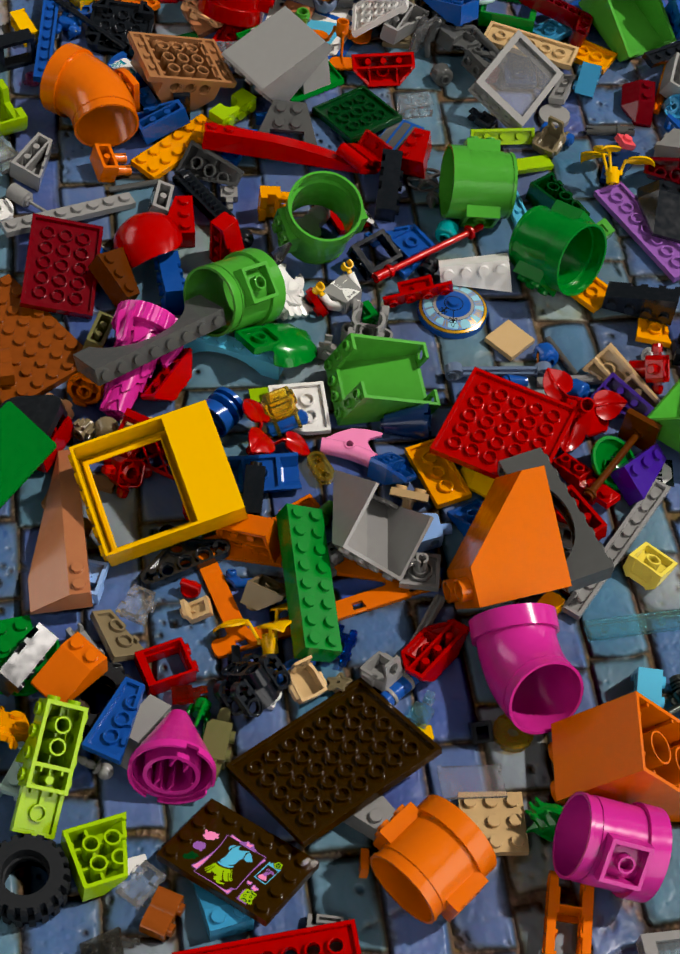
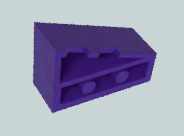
[610,443,667,506]

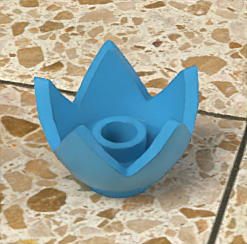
[663,93,680,120]

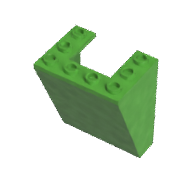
[578,0,677,62]
[324,333,441,426]

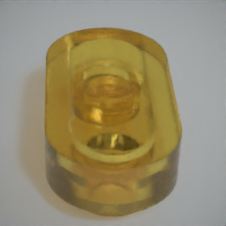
[307,451,335,485]

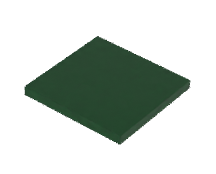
[312,85,402,143]

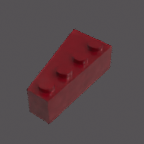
[643,157,680,185]

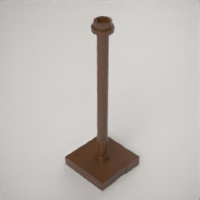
[582,408,663,502]

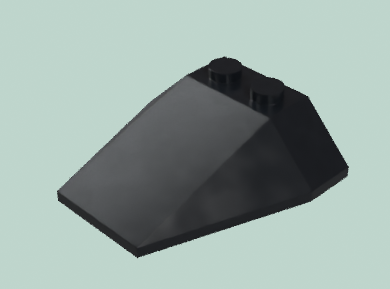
[636,179,680,243]

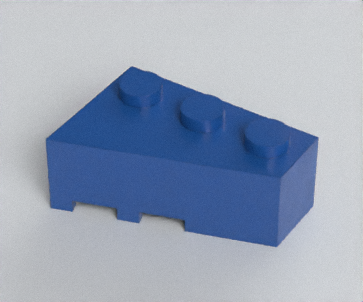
[137,99,190,145]

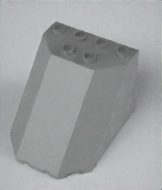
[332,470,434,582]

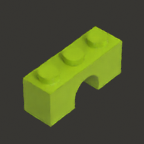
[209,88,257,126]

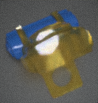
[261,386,308,438]

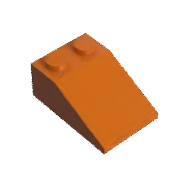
[31,631,108,703]

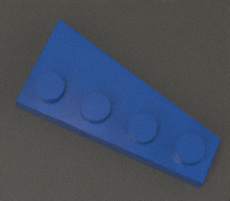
[81,677,145,765]

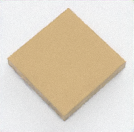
[484,319,535,361]

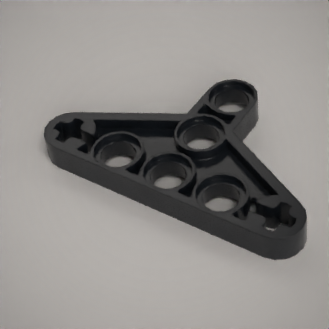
[140,524,230,590]

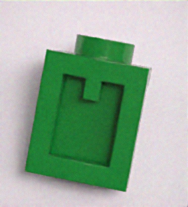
[361,300,379,325]

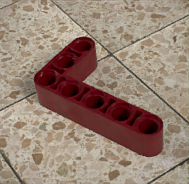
[519,0,593,48]

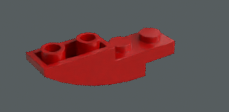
[552,452,620,509]

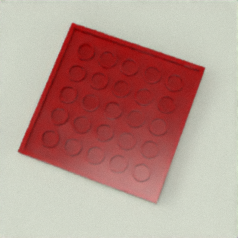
[429,367,578,479]

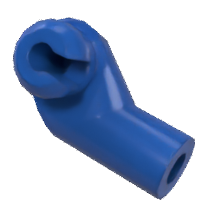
[225,569,252,588]

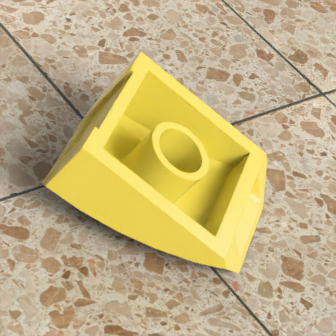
[623,542,678,590]

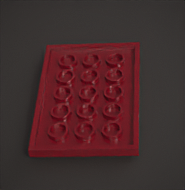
[19,213,103,320]

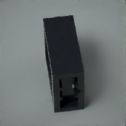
[0,28,37,73]
[346,229,403,281]
[243,461,266,515]

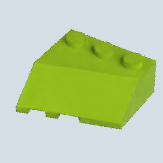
[60,812,128,902]

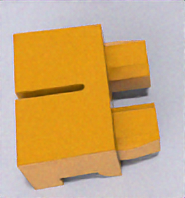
[257,185,290,221]

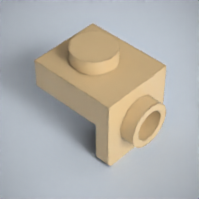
[179,595,214,625]

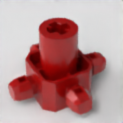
[629,343,670,394]
[101,449,152,498]

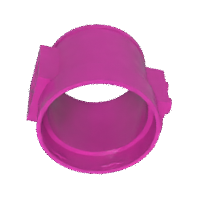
[552,791,672,903]

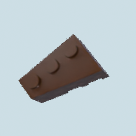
[88,247,140,308]

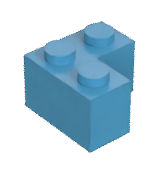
[572,61,602,99]

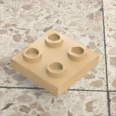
[390,484,429,510]

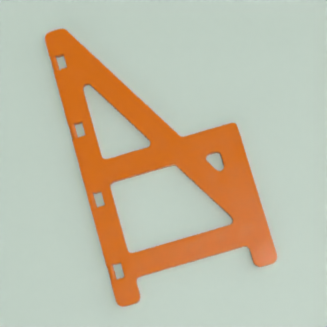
[171,517,442,659]

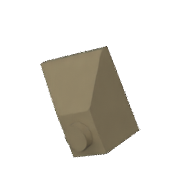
[240,574,286,611]

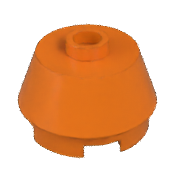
[67,372,104,407]

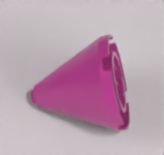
[127,709,216,805]

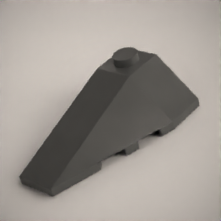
[176,140,244,187]

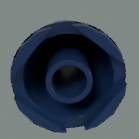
[380,403,432,441]

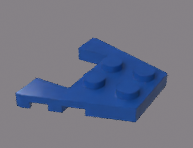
[364,224,435,280]

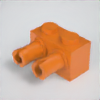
[89,143,132,182]

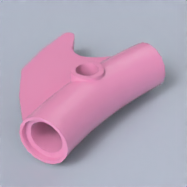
[320,428,383,468]

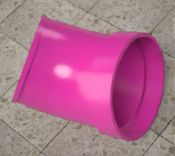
[468,603,584,735]

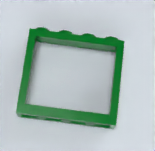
[478,0,537,33]

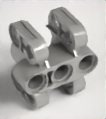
[340,300,393,342]

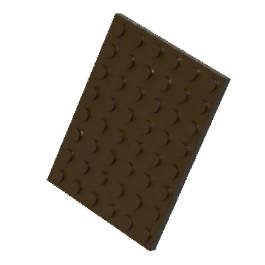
[226,677,442,848]

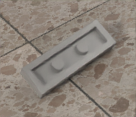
[548,74,577,105]

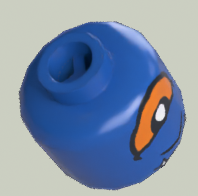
[532,342,559,367]

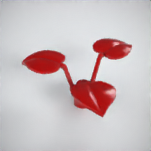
[543,368,627,452]
[242,399,311,456]

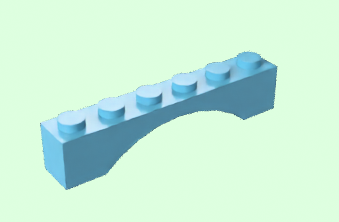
[183,334,284,380]

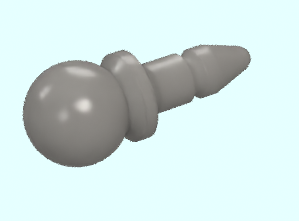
[77,755,114,780]

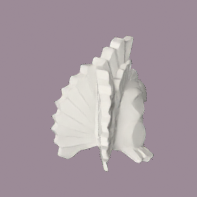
[276,260,313,321]

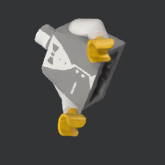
[312,259,362,314]

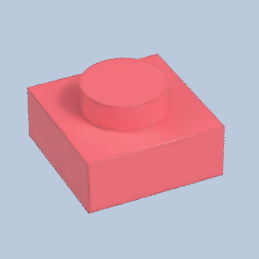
[614,133,636,151]

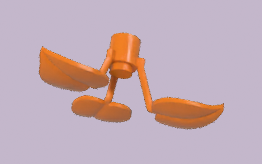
[312,18,372,71]

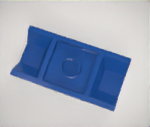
[227,452,302,494]

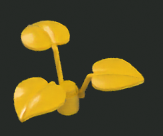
[581,145,655,185]
[213,603,292,654]

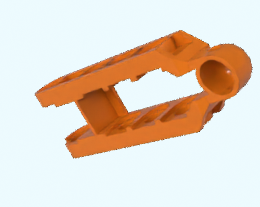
[542,870,594,954]

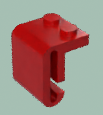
[336,129,393,175]

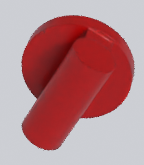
[180,578,202,599]

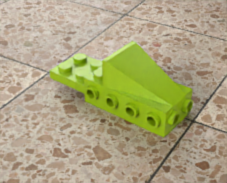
[9,694,89,840]

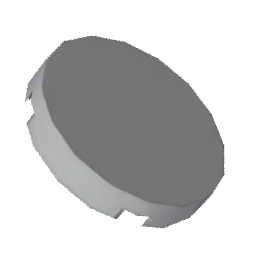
[538,104,570,127]

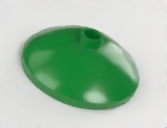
[591,436,634,490]

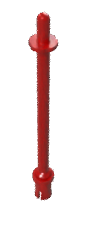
[372,223,484,283]

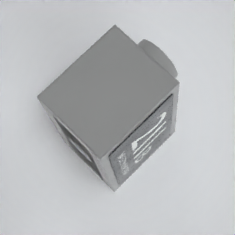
[147,179,175,215]

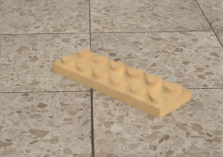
[484,21,579,71]

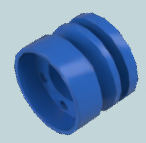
[205,387,245,437]

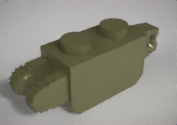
[203,707,236,781]

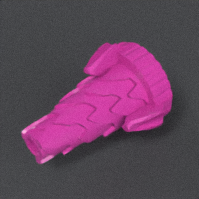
[99,300,184,421]

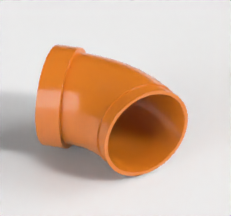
[40,43,139,148]

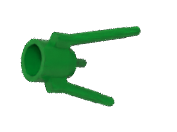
[186,697,212,740]

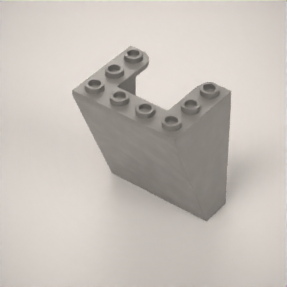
[221,6,333,103]

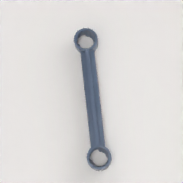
[444,361,552,382]

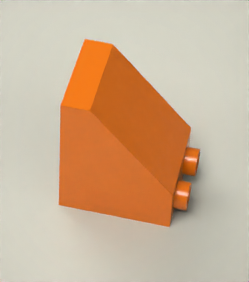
[442,465,572,609]
[548,691,680,822]

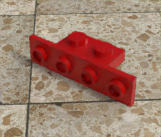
[383,274,453,308]

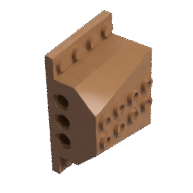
[127,31,237,111]

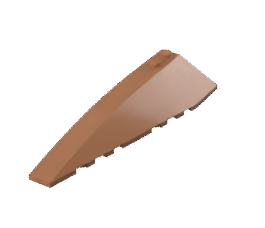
[28,450,93,615]

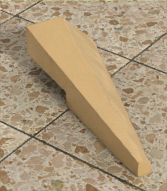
[582,343,661,408]

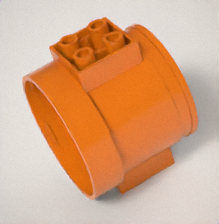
[370,794,497,924]

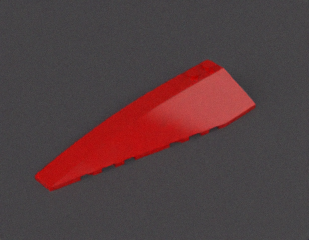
[201,121,366,175]

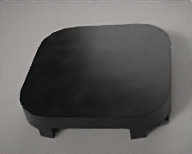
[85,0,154,58]
[0,395,68,438]

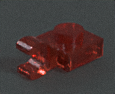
[171,684,208,705]

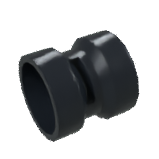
[417,256,439,277]

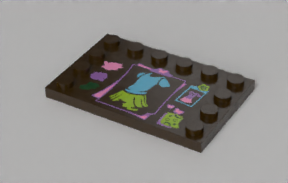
[156,798,319,927]

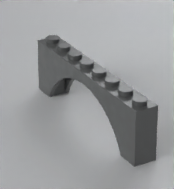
[73,294,227,386]
[497,447,614,593]

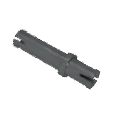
[585,124,635,137]

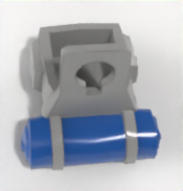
[360,651,420,706]

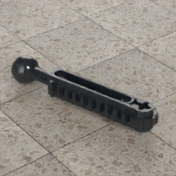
[172,168,254,248]

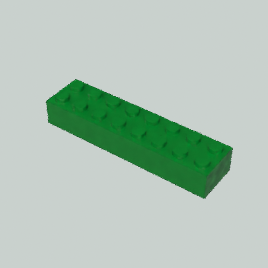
[276,503,342,663]

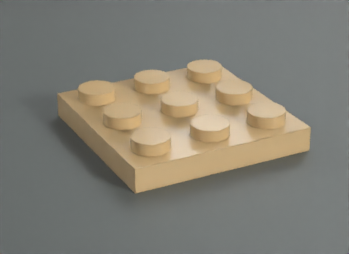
[457,792,530,856]

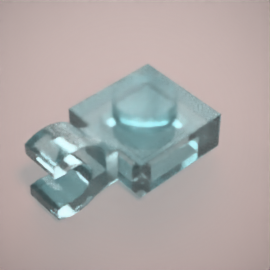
[407,690,436,730]

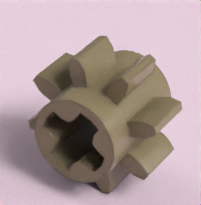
[72,418,95,441]

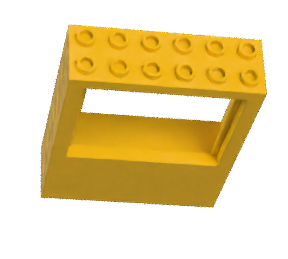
[68,400,248,567]

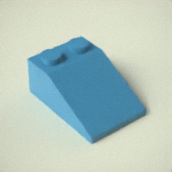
[192,882,255,942]

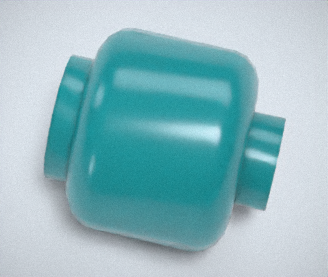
[435,219,459,243]

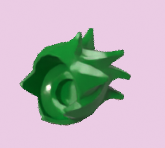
[525,797,563,842]

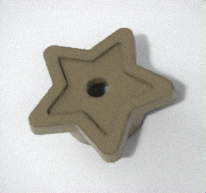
[327,672,353,693]

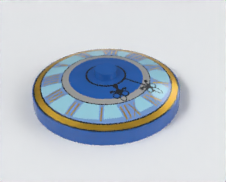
[417,283,488,339]

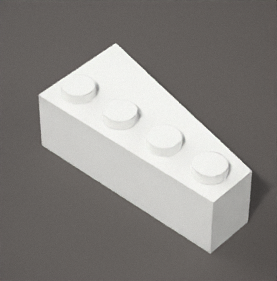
[438,253,512,292]

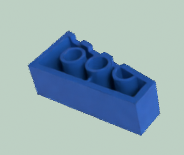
[154,250,185,315]

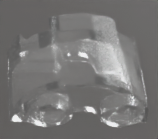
[115,584,157,626]
[115,860,166,911]

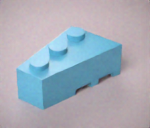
[630,667,666,708]

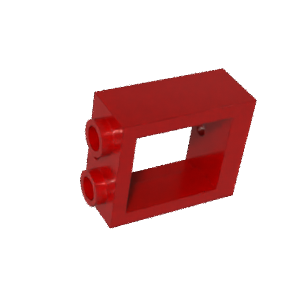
[134,637,199,696]

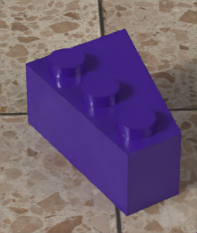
[590,372,654,417]

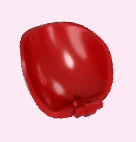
[113,212,183,268]

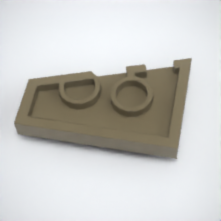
[90,609,146,663]

